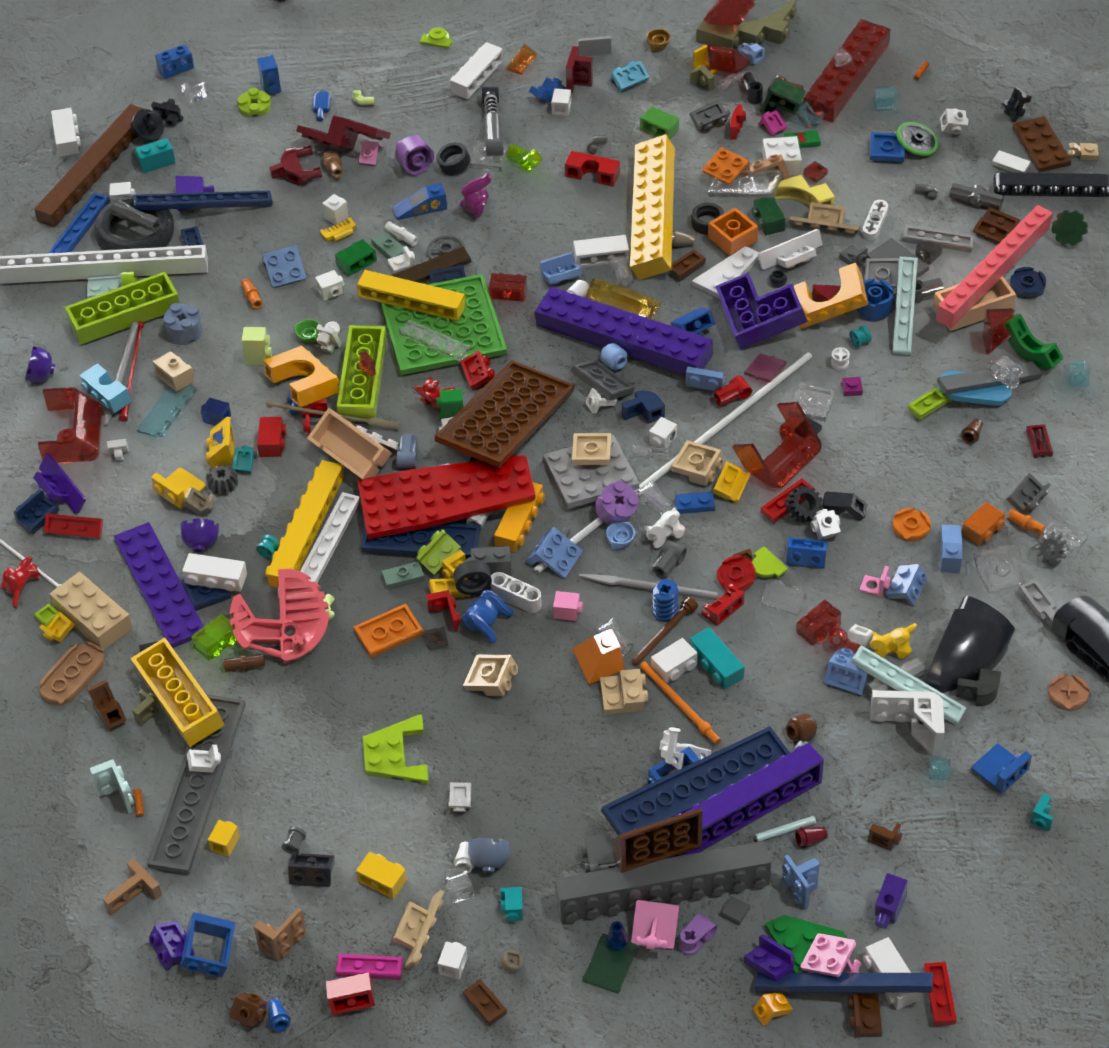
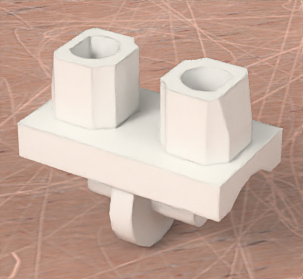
[316,321,342,354]

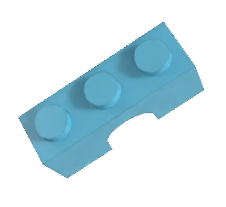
[80,363,132,413]

